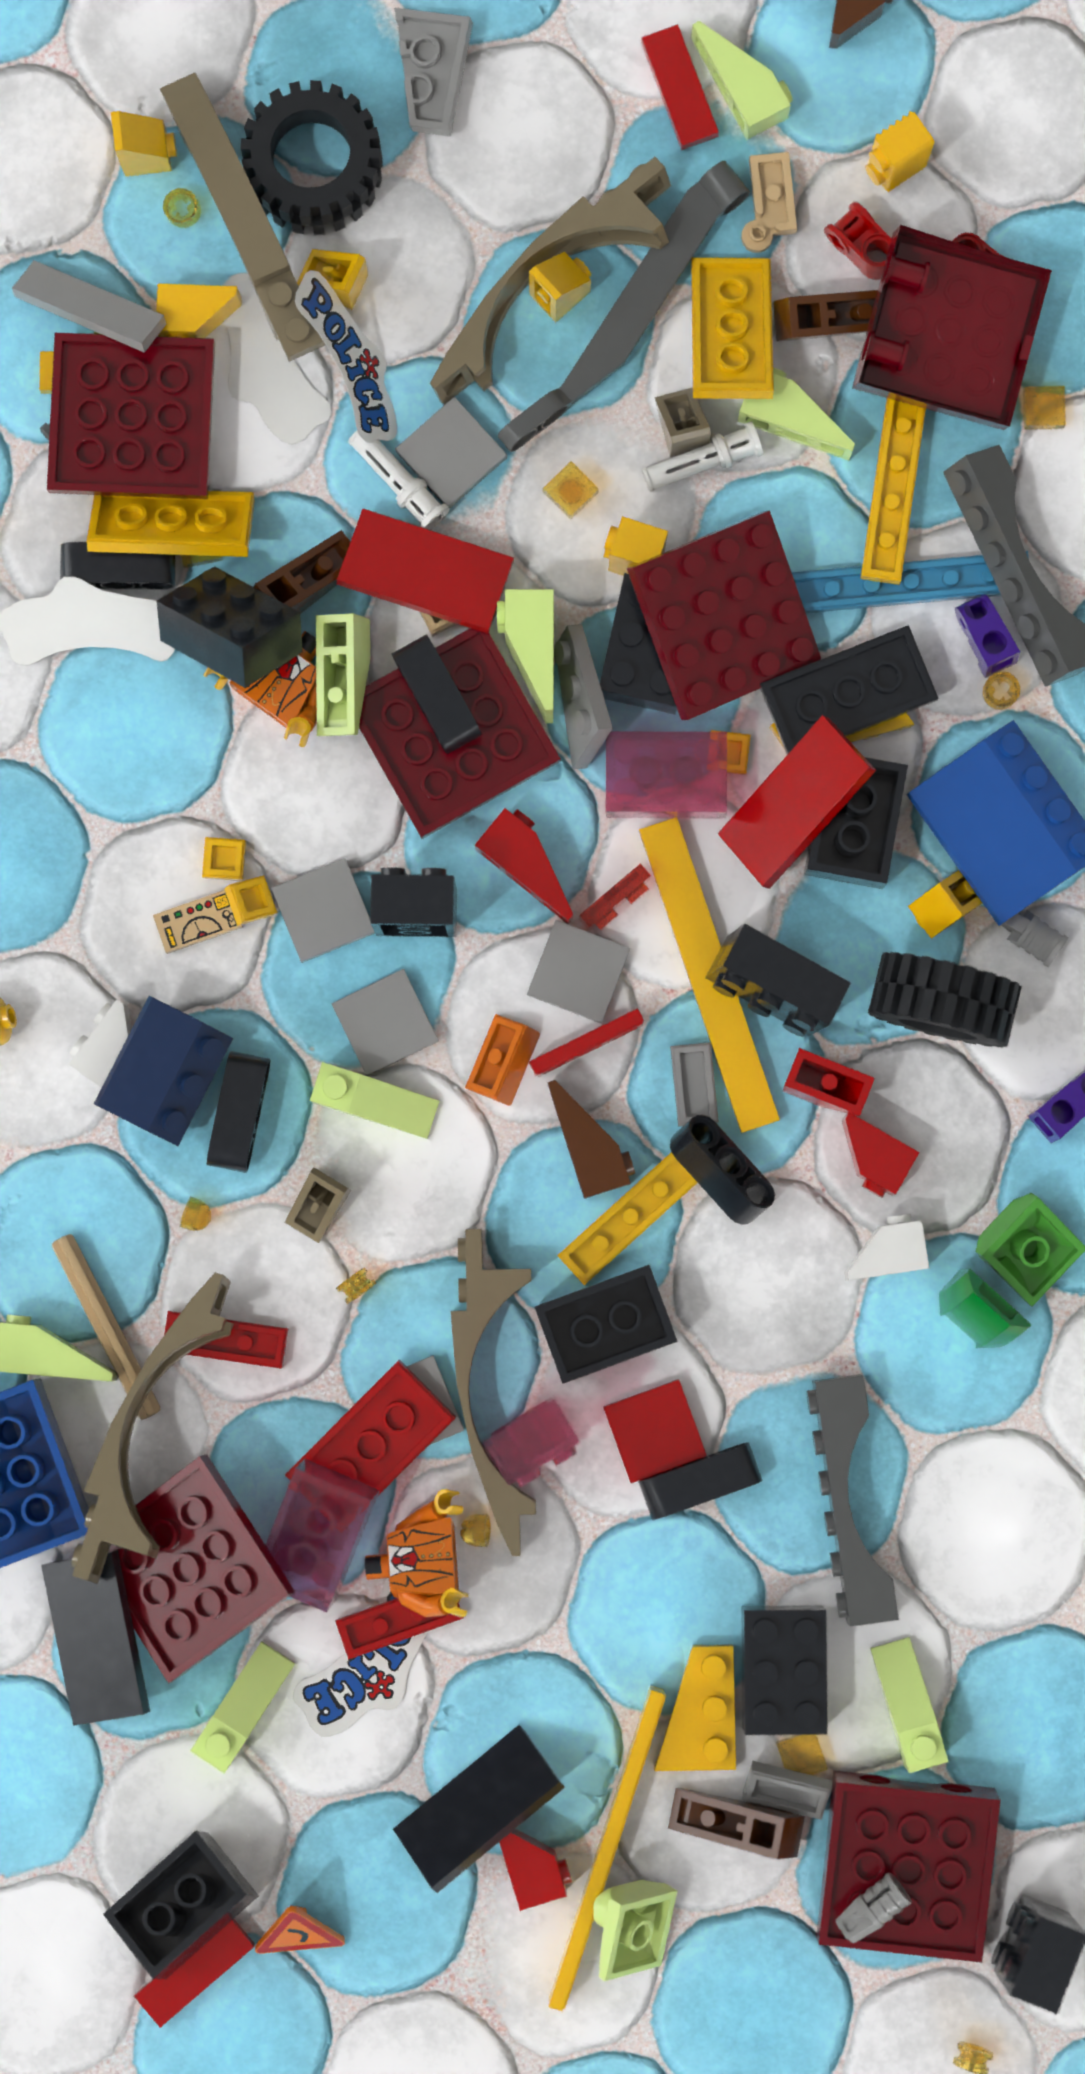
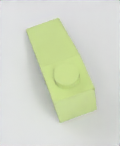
[691,21,793,140]
[738,367,855,461]
[316,613,370,737]
[310,1062,439,1139]
[0,1315,117,1382]
[870,1637,949,1773]
[190,1641,295,1774]

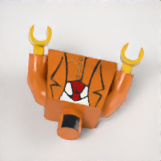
[203,631,317,747]
[365,1489,469,1617]

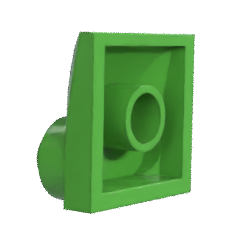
[976,1193,1085,1307]

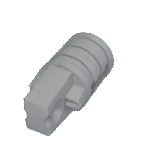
[1001,910,1069,967]
[836,1872,912,1943]

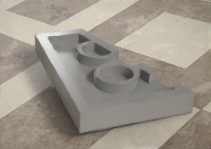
[394,8,473,136]
[554,624,613,769]

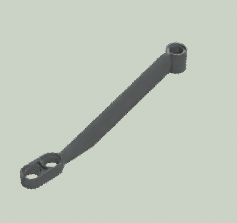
[498,160,750,452]

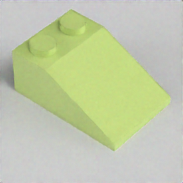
[497,589,554,723]

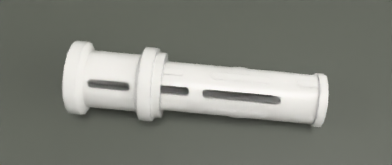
[642,421,764,492]
[348,431,450,530]

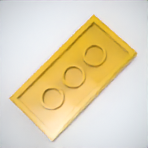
[691,258,774,399]
[87,491,255,557]

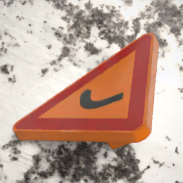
[255,1905,345,1954]

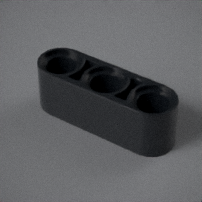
[60,542,176,590]
[391,634,482,754]
[207,1051,271,1173]
[670,1115,775,1225]
[638,1442,763,1520]

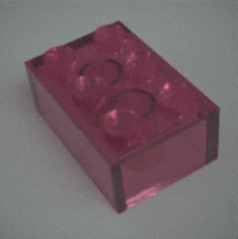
[605,731,727,818]
[483,1395,580,1487]
[266,1459,380,1612]

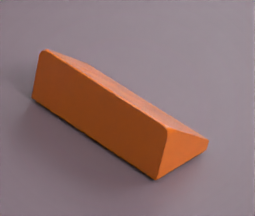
[465,1014,540,1106]

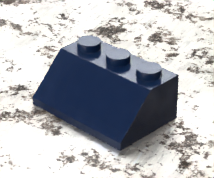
[94,996,233,1146]

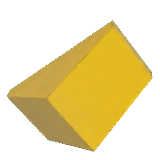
[297,249,368,310]

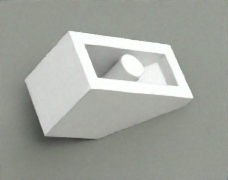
[844,1214,929,1280]

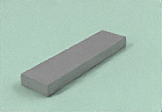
[12,260,166,353]

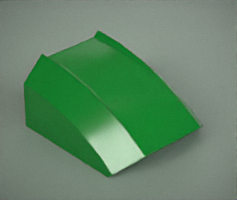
[939,1269,1031,1348]

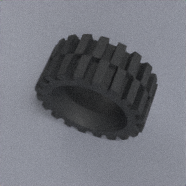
[240,80,383,235]
[868,952,1022,1048]

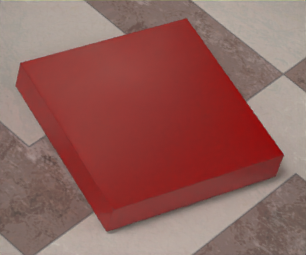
[603,1379,707,1484]

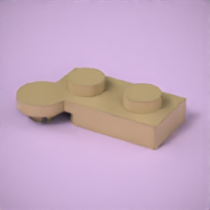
[741,152,797,253]

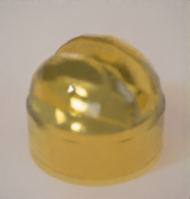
[179,1196,211,1231]
[460,1514,491,1547]

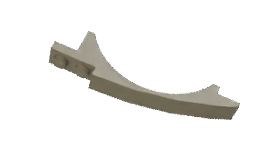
[160,72,325,362]
[430,157,671,405]
[450,1229,536,1556]
[71,1272,234,1584]

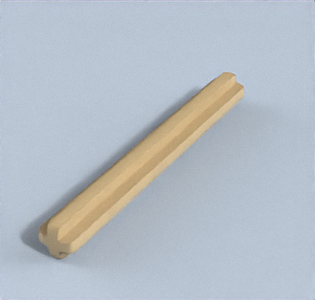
[52,1234,160,1420]

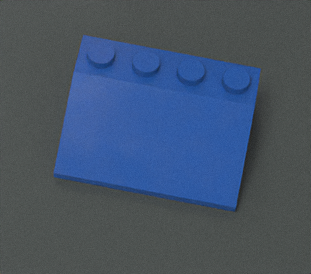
[906,720,1085,926]
[0,1378,89,1568]

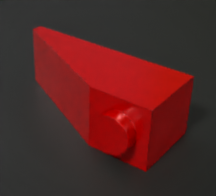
[474,808,573,924]

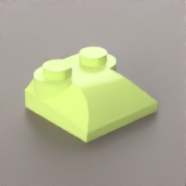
[593,1880,678,1981]

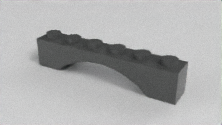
[943,445,1085,687]
[806,1374,899,1627]

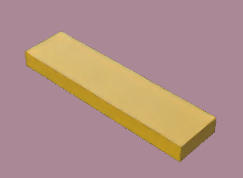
[557,1152,698,1285]

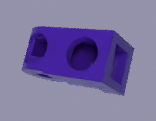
[955,594,1020,678]
[1028,1070,1085,1143]

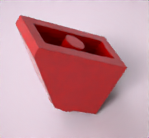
[783,1048,875,1117]
[842,1113,920,1198]
[499,1829,572,1911]

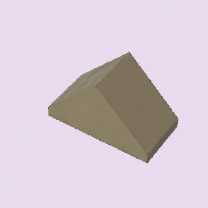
[655,388,711,457]
[284,1167,351,1243]

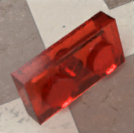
[579,863,651,931]

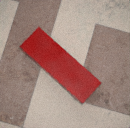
[641,24,719,150]
[529,1008,644,1077]
[164,1311,289,1369]
[335,1598,464,1660]
[134,1919,255,2028]

